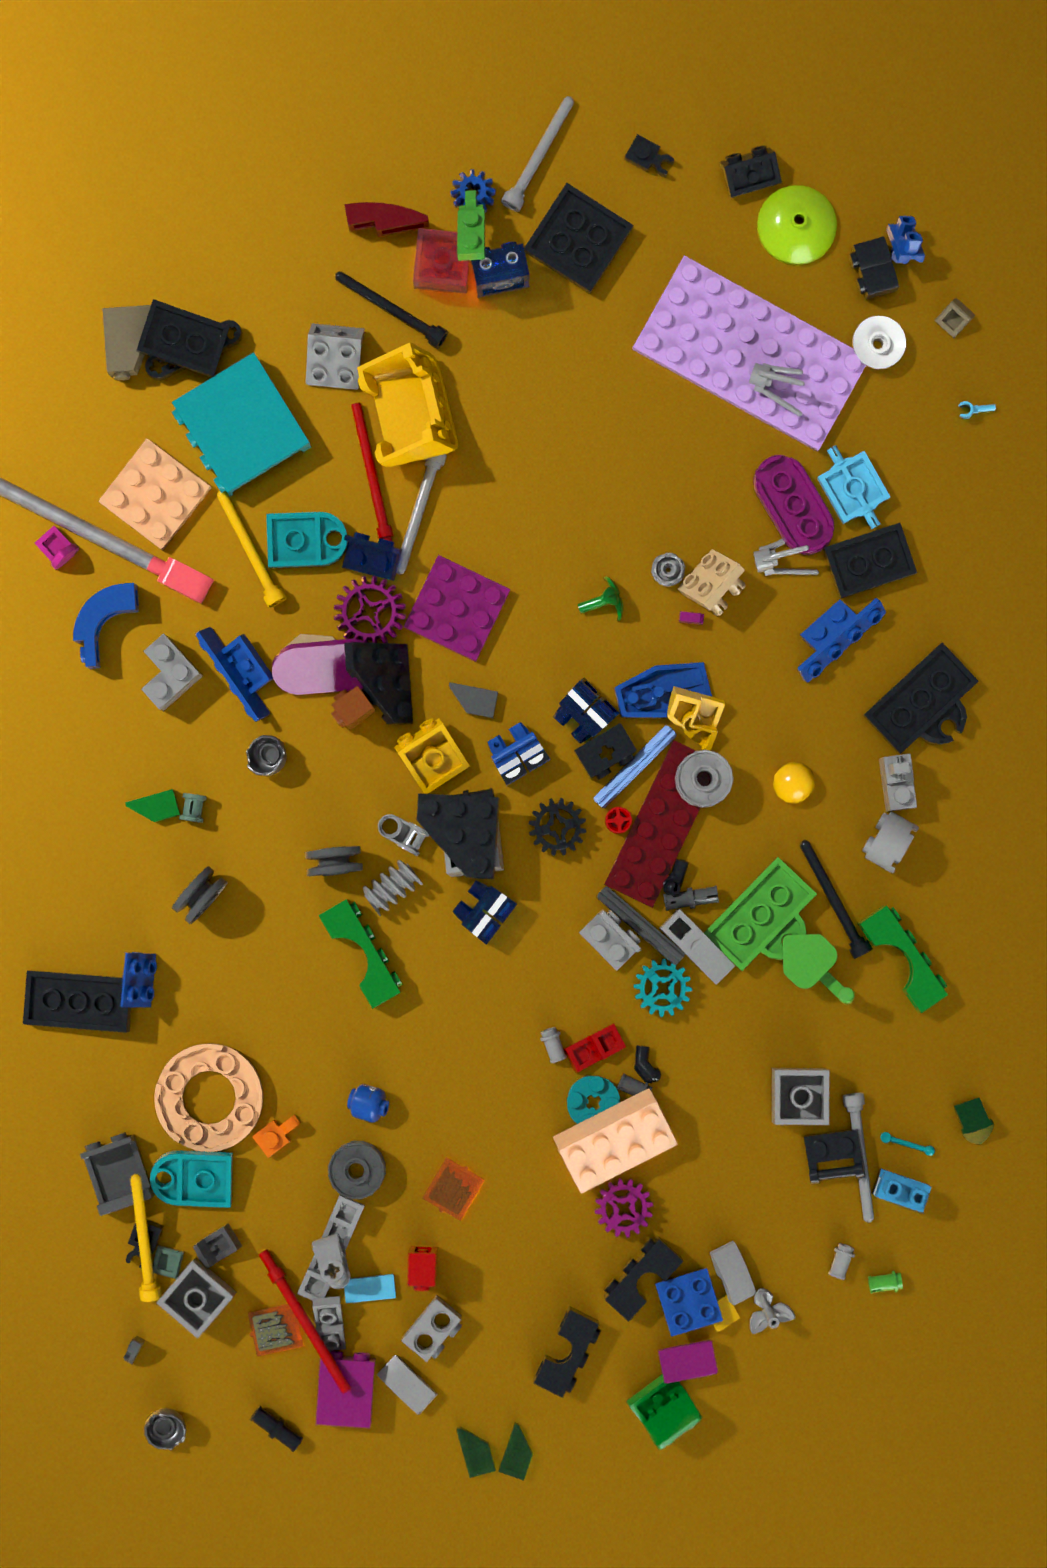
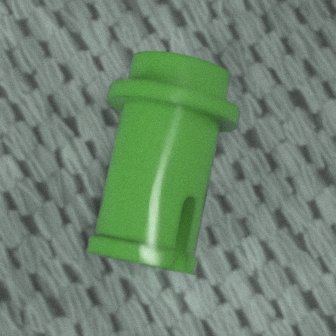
[868,1271,903,1294]

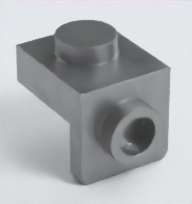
[193,1223,242,1269]

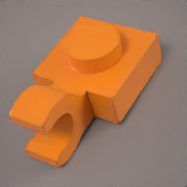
[252,1114,301,1158]

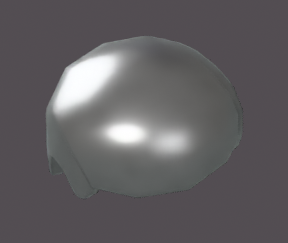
[246,735,287,776]
[144,1408,186,1450]

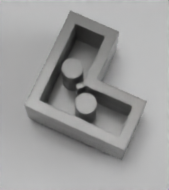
[141,633,203,711]

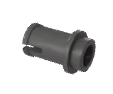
[617,1073,653,1096]

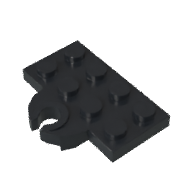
[863,642,979,754]

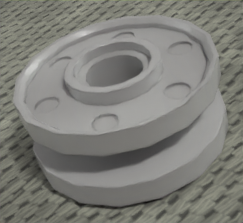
[675,750,733,808]

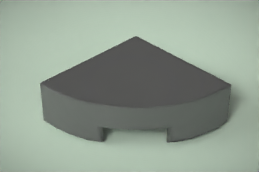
[123,1336,145,1364]

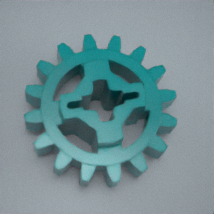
[633,958,692,1017]

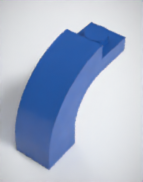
[73,583,139,669]

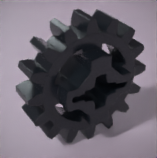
[529,798,586,856]

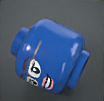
[347,1084,389,1123]

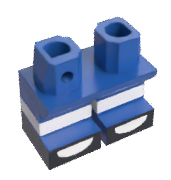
[488,722,550,786]

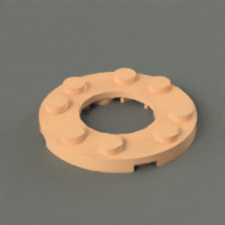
[154,1043,263,1152]

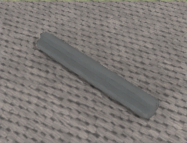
[597,887,685,965]

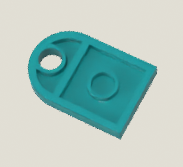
[266,512,348,568]
[150,1150,233,1208]

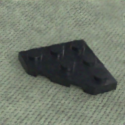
[344,642,413,725]
[417,793,500,879]

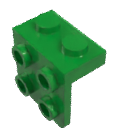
[626,1374,702,1449]

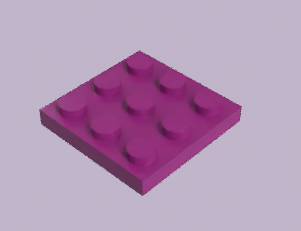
[404,555,510,662]

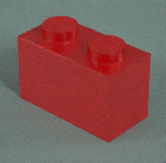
[407,1246,437,1291]

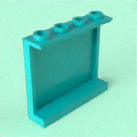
[172,352,311,497]

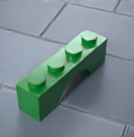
[318,899,403,1009]
[857,905,948,1013]

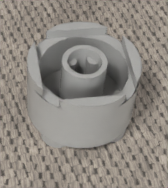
[862,811,919,874]

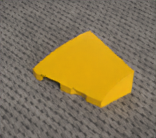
[667,686,725,751]

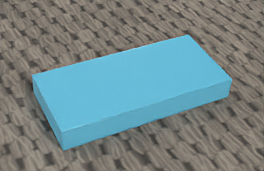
[344,1274,396,1303]

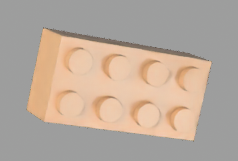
[553,1088,678,1193]

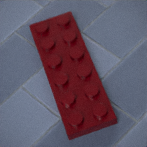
[604,740,711,908]

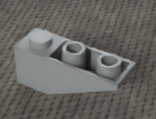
[659,909,735,985]

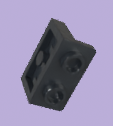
[719,146,782,198]

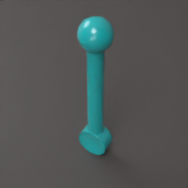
[880,1132,935,1156]

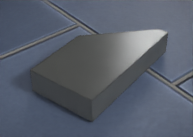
[449,682,498,718]

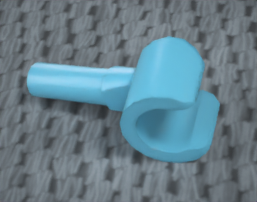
[959,401,996,419]

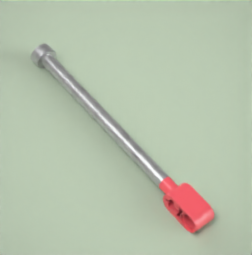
[0,478,214,604]

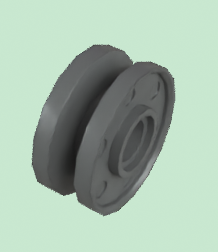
[305,846,363,876]
[172,866,228,924]
[328,1141,386,1199]

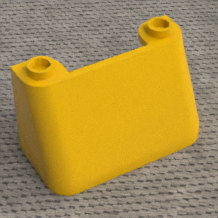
[357,343,458,467]

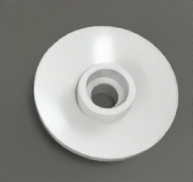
[853,316,906,369]

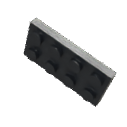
[23,970,131,1033]

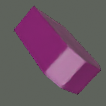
[679,611,704,624]

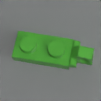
[457,190,485,261]

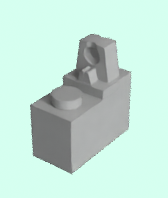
[879,754,917,812]

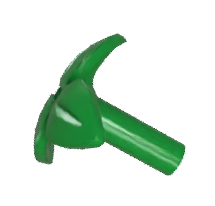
[578,576,623,621]

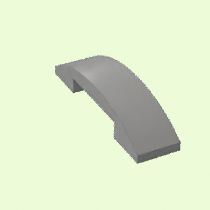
[297,1195,365,1301]

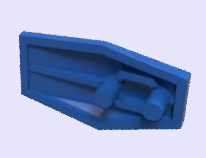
[614,662,712,718]

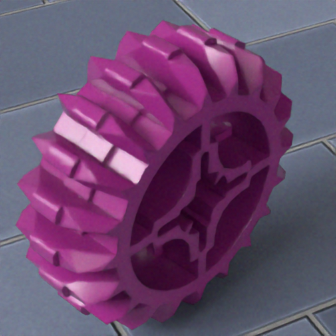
[334,576,406,643]

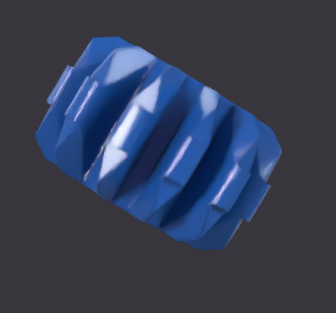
[451,169,496,212]

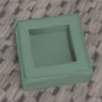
[152,1245,185,1279]

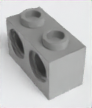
[402,1295,462,1362]

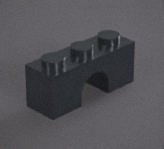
[604,1236,683,1322]
[533,1306,601,1398]

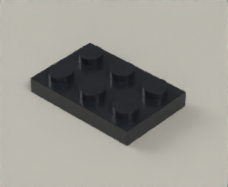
[136,299,230,378]
[823,523,917,599]

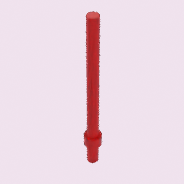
[351,403,396,560]
[259,1249,352,1394]

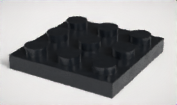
[524,183,634,294]

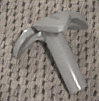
[750,1288,795,1334]

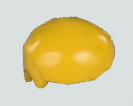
[773,762,815,804]

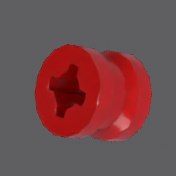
[605,807,632,834]

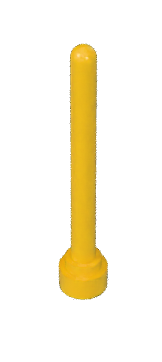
[217,491,287,608]
[130,1174,162,1302]

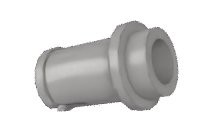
[540,1027,567,1063]
[828,1243,855,1280]

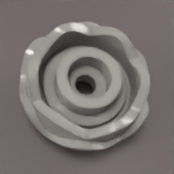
[652,553,685,586]

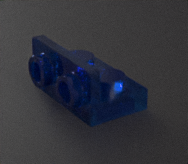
[342,532,402,581]

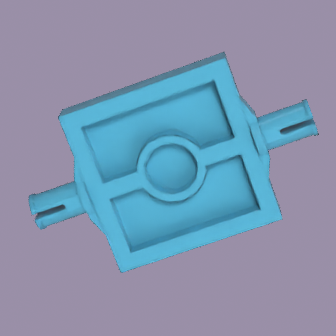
[817,445,890,529]

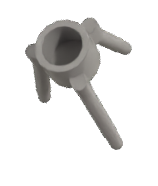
[749,363,805,416]
[753,539,819,576]

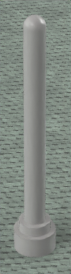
[501,96,574,212]
[395,454,447,574]
[842,1093,874,1223]

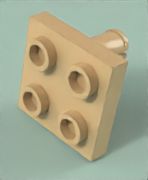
[678,549,745,616]

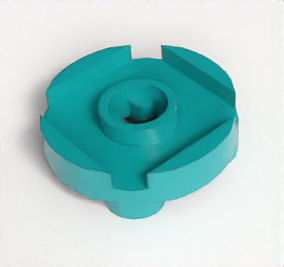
[567,1075,620,1124]

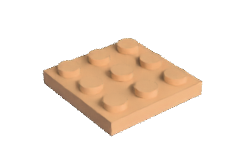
[98,439,211,551]

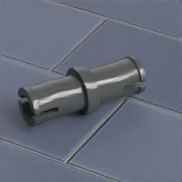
[663,886,719,911]

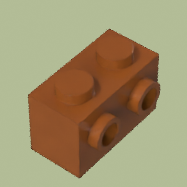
[331,686,376,730]

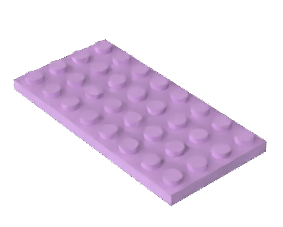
[632,256,866,452]

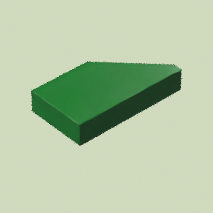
[125,789,181,822]

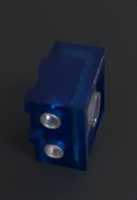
[471,242,530,298]

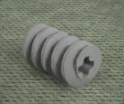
[362,860,423,916]

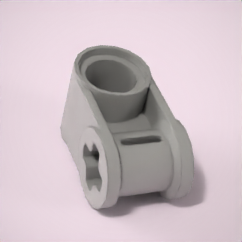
[378,814,429,857]
[312,1233,350,1289]

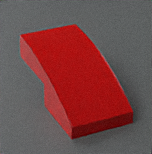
[563,1023,626,1073]

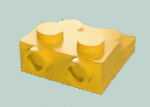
[394,718,470,794]

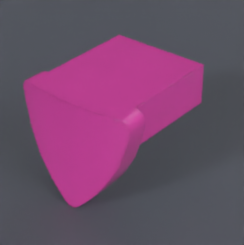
[35,525,79,570]

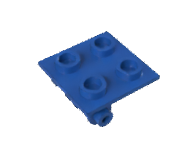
[120,952,157,1007]
[655,1268,723,1337]

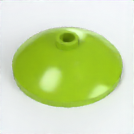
[757,185,837,265]

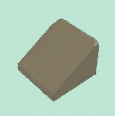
[935,298,975,338]

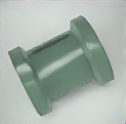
[179,793,207,823]

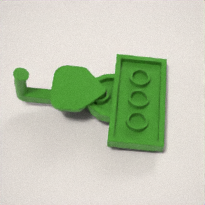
[704,857,854,1005]

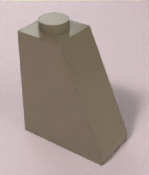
[103,305,151,380]

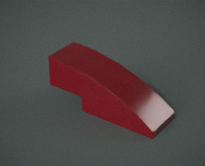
[344,202,429,237]

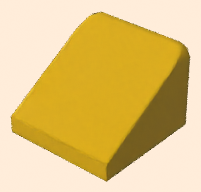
[713,1294,740,1332]

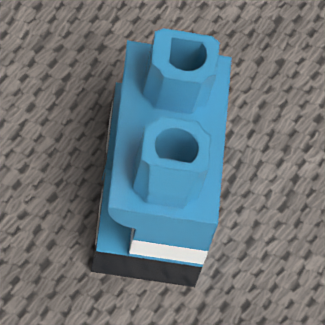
[871,1168,931,1213]

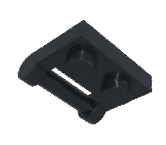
[804,1128,866,1185]

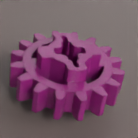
[595,1178,653,1237]

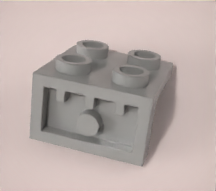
[306,323,365,390]
[579,910,641,971]

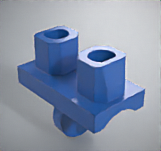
[886,216,925,264]

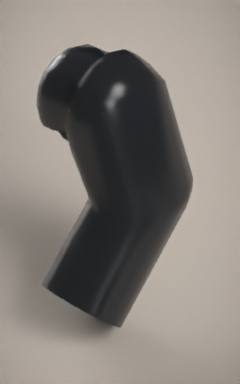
[663,859,689,896]
[634,1045,661,1083]

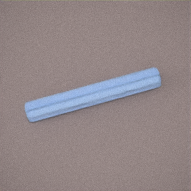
[594,725,677,808]

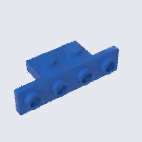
[798,598,886,683]
[195,627,273,722]

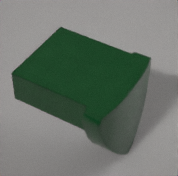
[954,1097,994,1145]

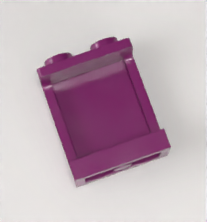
[316,1351,376,1428]

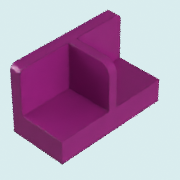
[658,1340,718,1383]

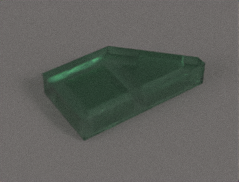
[498,1422,533,1481]
[456,1427,496,1478]

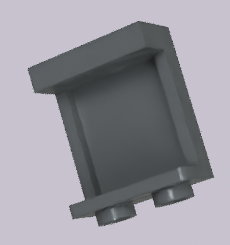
[80,1132,155,1216]

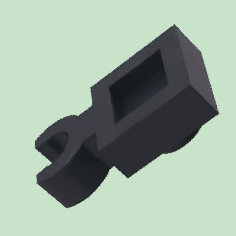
[624,134,674,177]
[126,1220,164,1268]

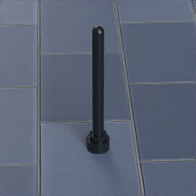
[335,271,448,349]
[800,840,873,959]

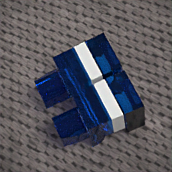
[553,677,620,744]
[453,880,517,945]

